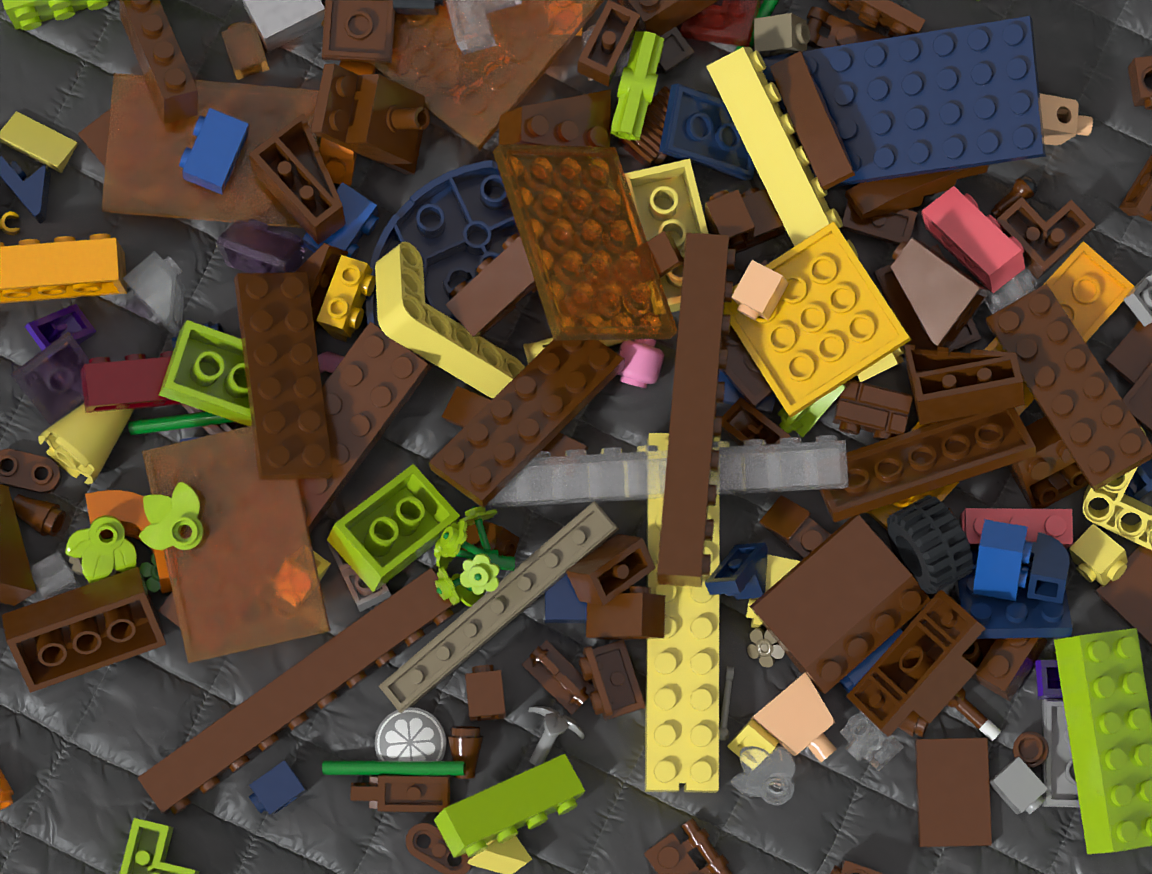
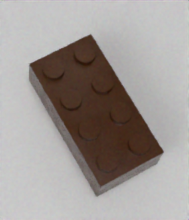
[2,567,166,693]

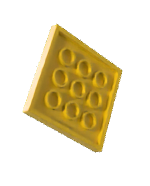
[724,221,911,418]

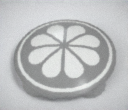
[375,707,446,761]

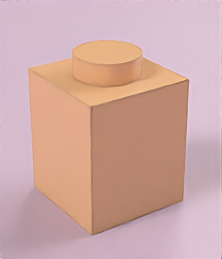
[731,260,789,320]

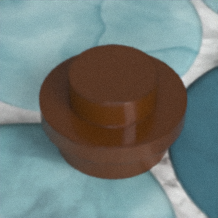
[1013,732,1049,768]

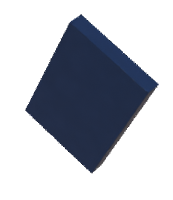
[659,83,755,181]

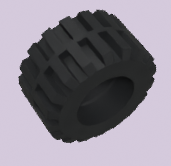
[887,495,973,594]

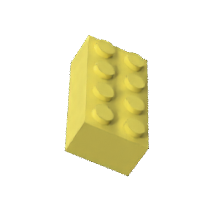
[620,159,709,317]

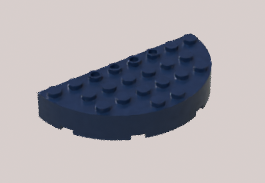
[366,160,635,327]

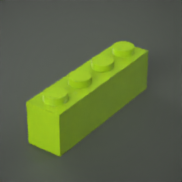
[434,754,585,858]

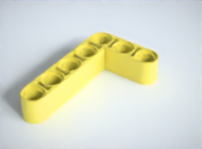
[375,242,525,399]
[1082,426,1152,550]

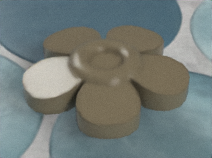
[747,628,786,668]

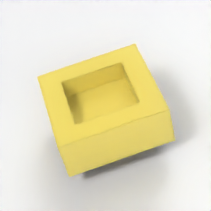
[727,718,779,770]

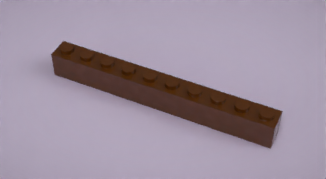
[657,233,736,587]
[138,568,457,815]

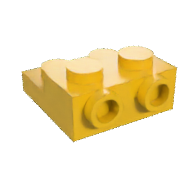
[316,255,376,342]

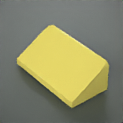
[0,111,78,173]

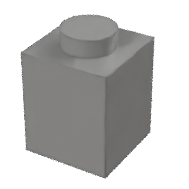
[989,757,1048,814]

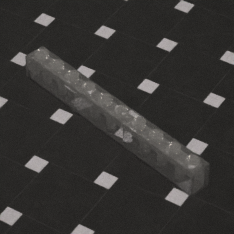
[488,435,848,508]

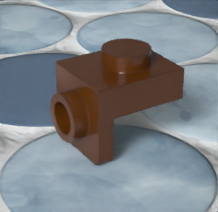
[461,520,519,557]

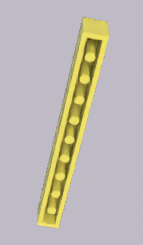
[706,47,905,382]

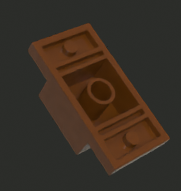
[311,64,430,174]
[846,590,985,737]

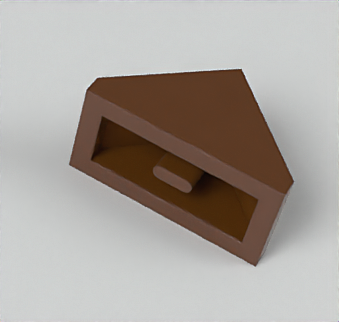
[722,397,792,464]

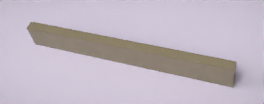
[379,501,619,713]

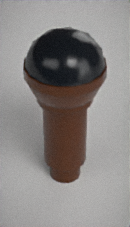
[990,176,1037,219]

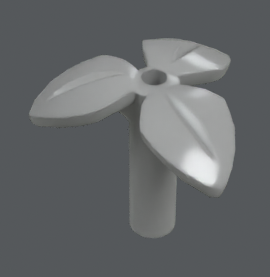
[528,706,585,766]

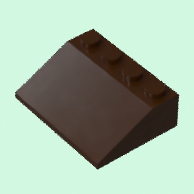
[749,515,931,694]

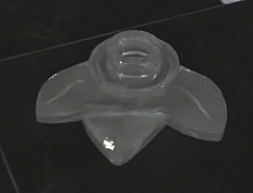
[731,746,796,805]

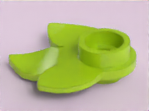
[139,482,204,550]
[65,515,137,583]

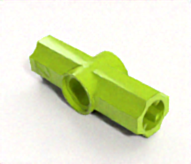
[611,31,664,141]

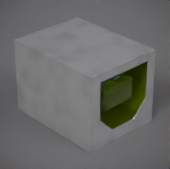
[243,0,325,52]

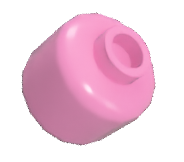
[617,335,664,389]

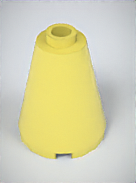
[38,403,134,484]

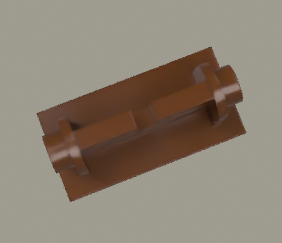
[522,640,595,715]

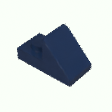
[0,156,51,224]
[705,542,768,599]

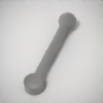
[719,666,734,741]

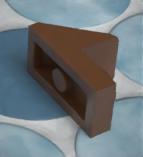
[758,495,831,559]

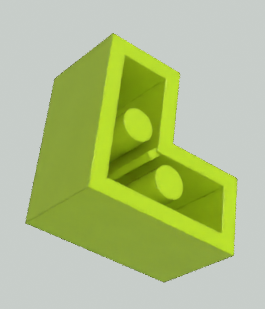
[120,818,200,874]

